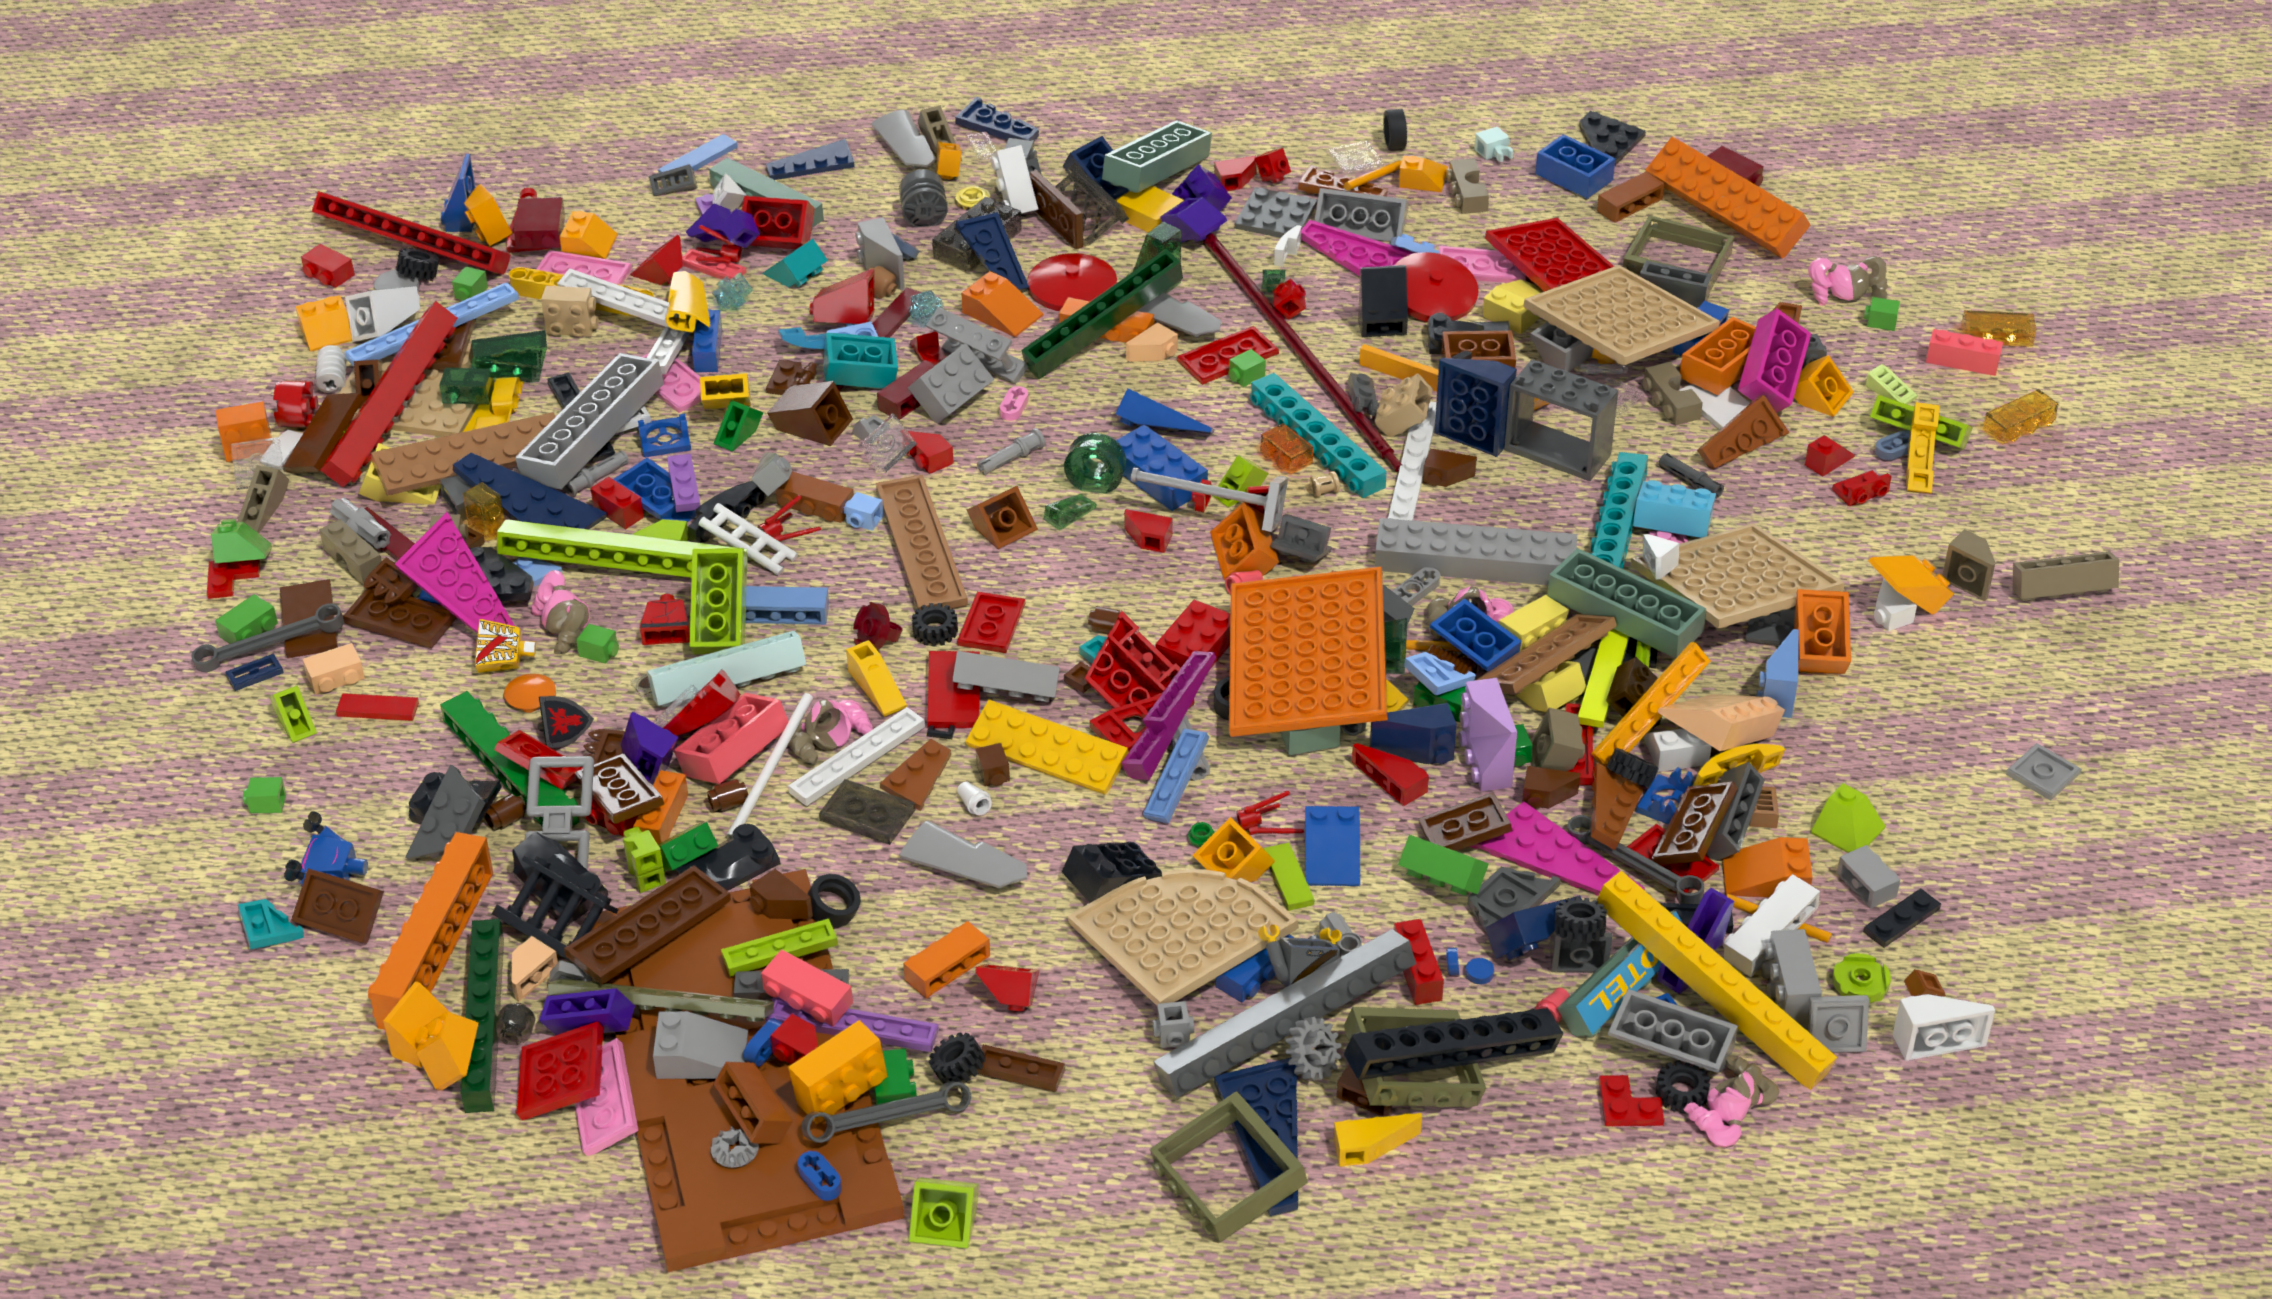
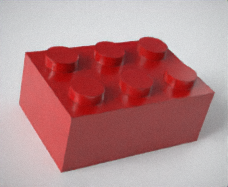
[742,196,815,250]
[1155,599,1231,669]

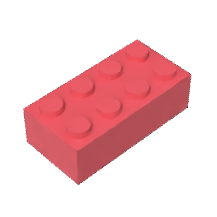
[673,693,789,784]

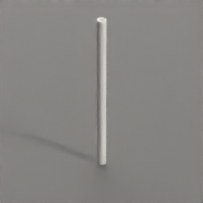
[726,693,813,838]

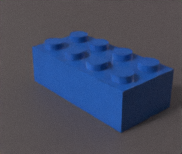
[1108,425,1208,511]

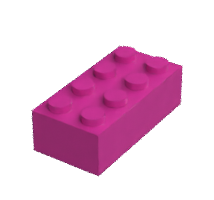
[1738,308,1812,413]

